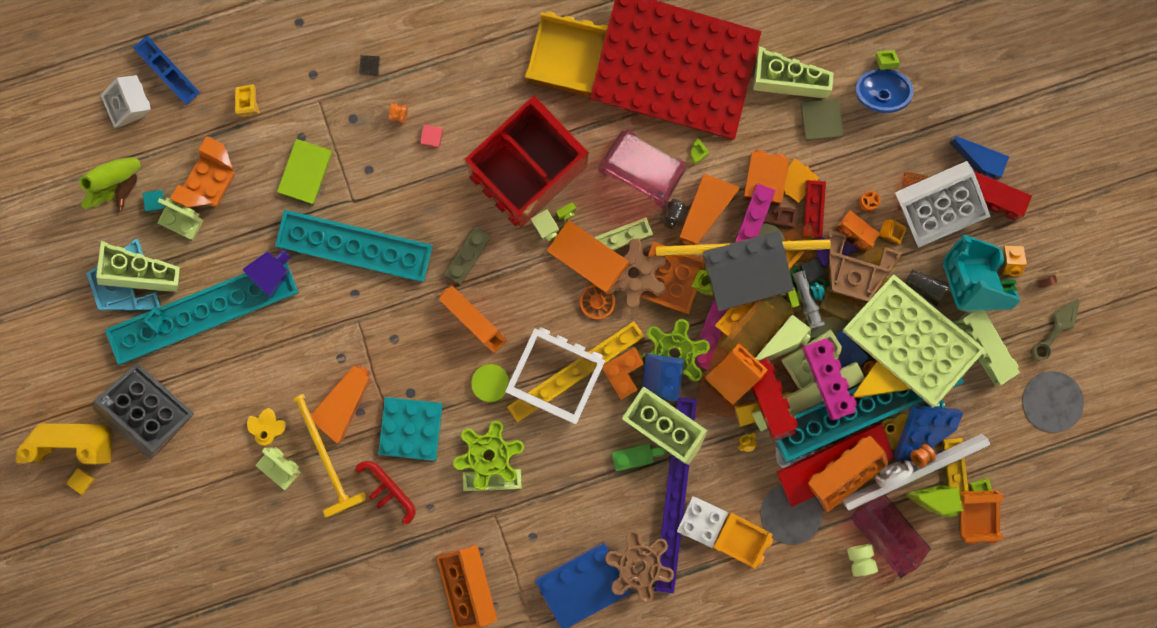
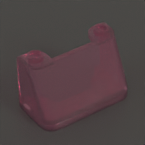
[598,129,687,209]

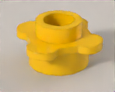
[738,433,757,452]

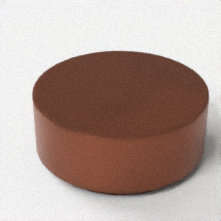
[1036,275,1057,288]

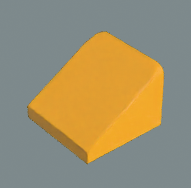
[879,219,907,245]

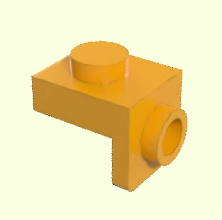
[1002,246,1027,276]

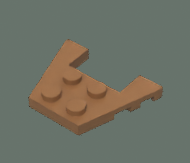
[828,230,902,302]

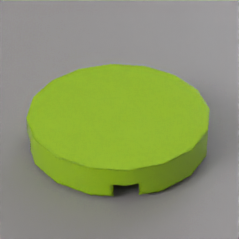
[471,364,510,402]

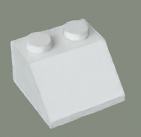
[101,75,151,129]

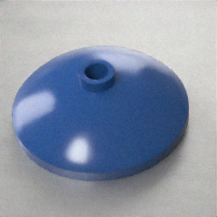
[855,69,914,113]

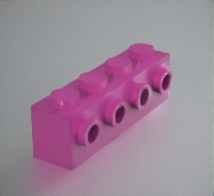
[802,338,857,420]

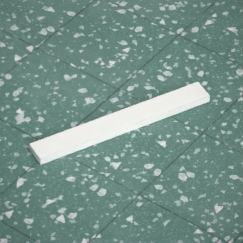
[842,434,990,510]

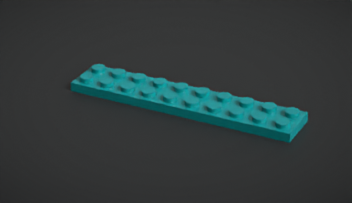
[105,263,299,365]

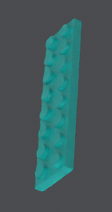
[275,210,433,283]

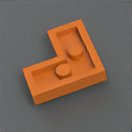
[602,347,645,400]

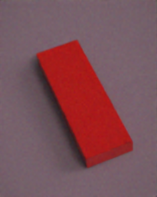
[802,180,826,239]

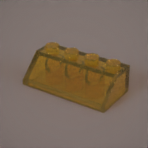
[721,295,795,358]

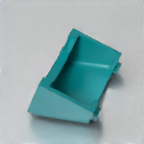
[943,234,1021,312]

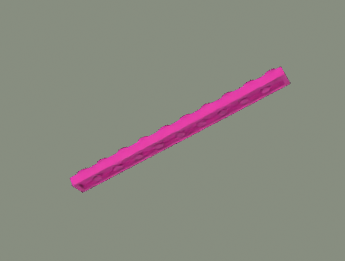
[695,183,775,370]

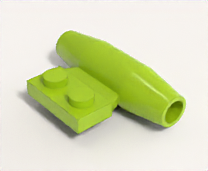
[79,157,141,210]

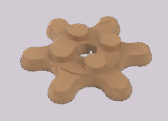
[602,238,667,309]
[605,530,674,603]

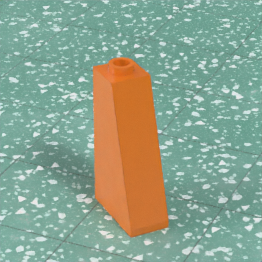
[678,173,740,245]
[438,285,507,353]
[311,365,372,443]

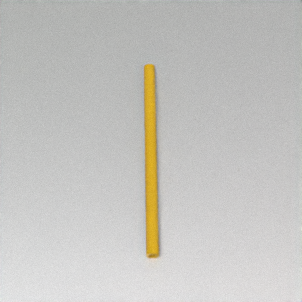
[655,240,831,256]

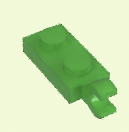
[612,444,666,471]

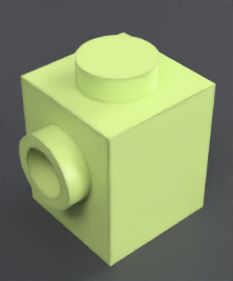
[531,209,559,241]

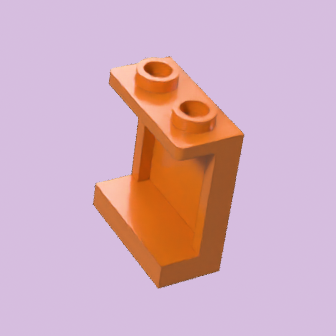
[742,150,790,206]
[705,343,767,405]
[959,490,1003,544]

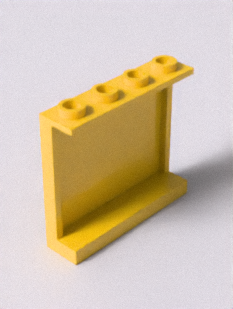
[525,11,608,97]

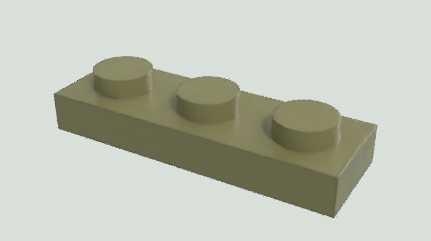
[444,227,491,285]

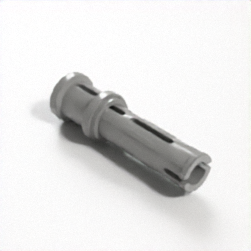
[792,271,825,329]

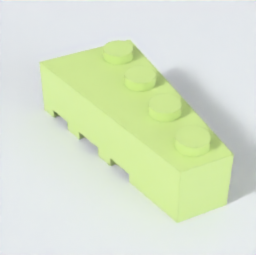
[753,46,833,99]
[96,241,180,292]
[953,311,1020,386]

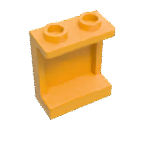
[713,511,773,569]

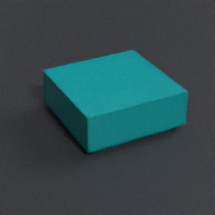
[143,190,166,212]

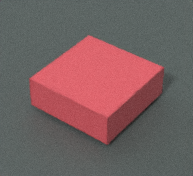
[420,125,443,148]

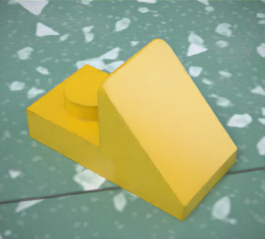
[235,84,260,117]

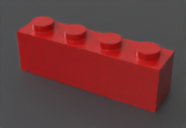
[974,171,1032,220]
[751,358,798,442]

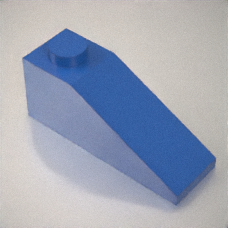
[950,136,1009,180]

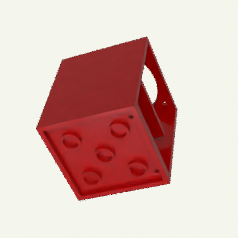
[464,95,588,228]

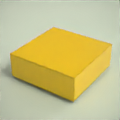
[66,468,95,495]

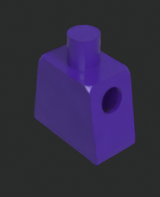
[242,250,291,297]

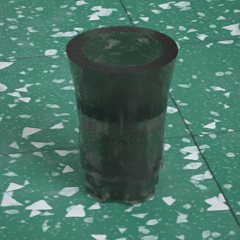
[905,269,949,306]

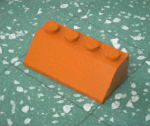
[808,436,888,513]
[436,545,498,628]

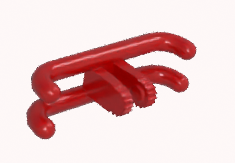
[355,461,416,525]

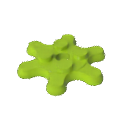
[641,319,710,381]
[453,421,524,490]

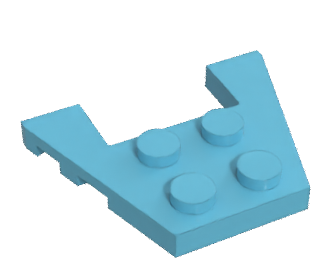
[86,239,161,311]

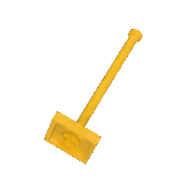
[293,394,367,517]

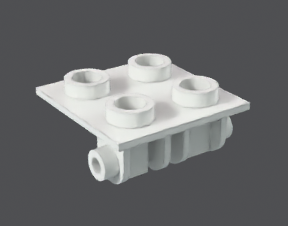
[677,496,728,548]

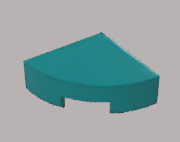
[142,306,163,334]

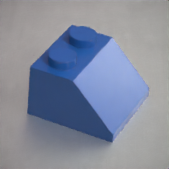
[642,353,684,402]

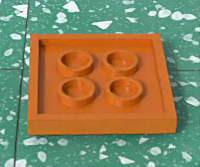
[640,241,705,315]

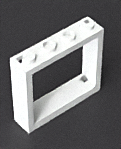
[505,327,605,424]

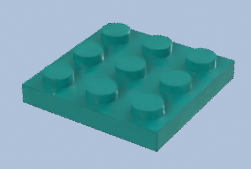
[378,397,443,461]

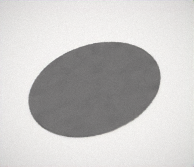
[1023,371,1084,433]
[761,484,822,545]

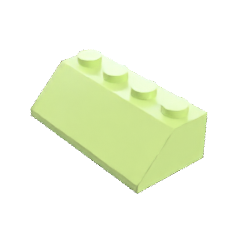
[622,387,708,464]

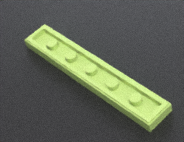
[752,362,865,431]

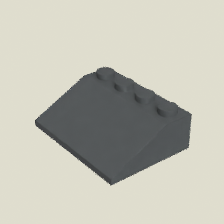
[702,231,794,312]
[93,363,194,460]

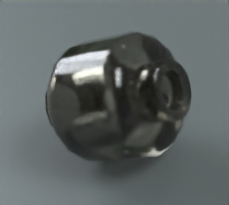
[660,199,687,229]

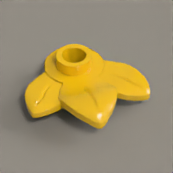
[247,408,286,446]
[881,414,908,450]

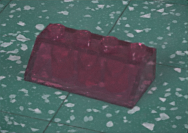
[850,494,931,578]

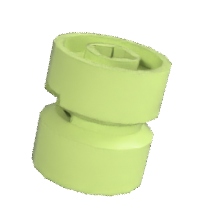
[847,544,878,577]

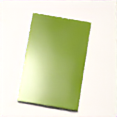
[277,139,333,205]

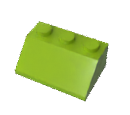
[905,485,963,517]

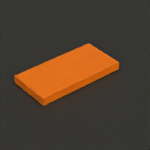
[546,220,630,294]

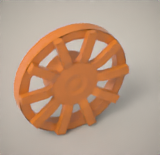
[580,284,615,320]

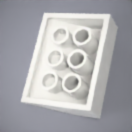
[895,161,991,248]

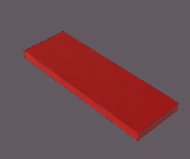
[776,423,895,507]

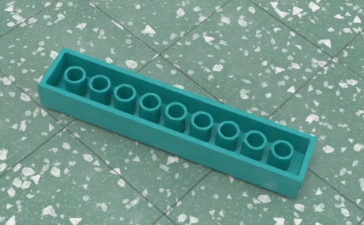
[774,377,964,464]

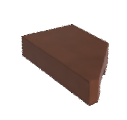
[763,206,798,229]

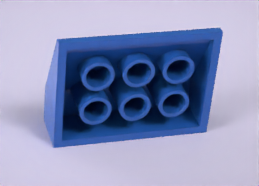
[535,542,631,628]

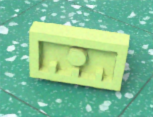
[158,198,204,240]
[255,447,301,490]

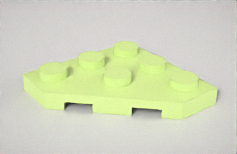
[781,329,842,408]

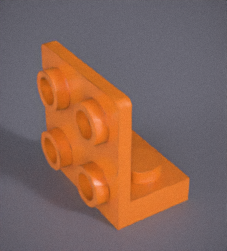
[835,210,880,252]

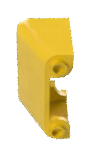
[16,423,112,464]

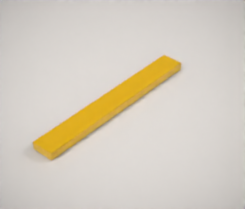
[507,321,645,423]

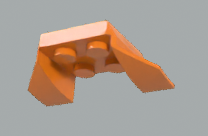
[170,136,235,208]

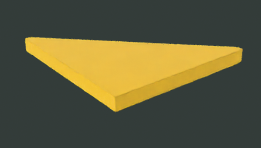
[853,361,911,398]

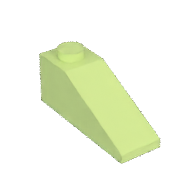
[756,315,811,362]

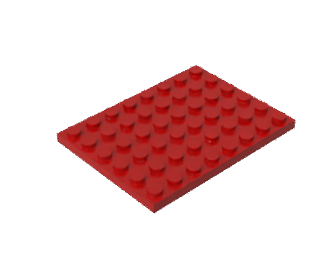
[589,0,762,140]

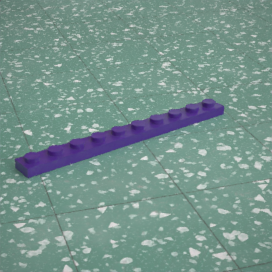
[654,397,697,593]

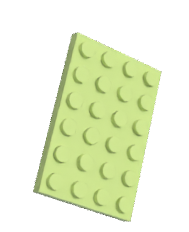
[843,275,986,408]

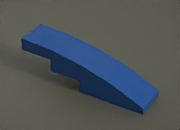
[133,35,200,105]

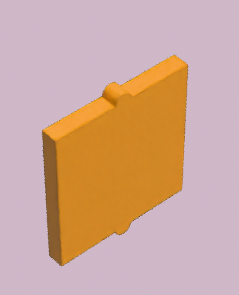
[784,159,819,204]

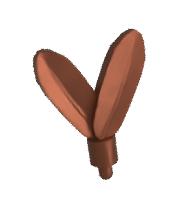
[114,174,137,212]

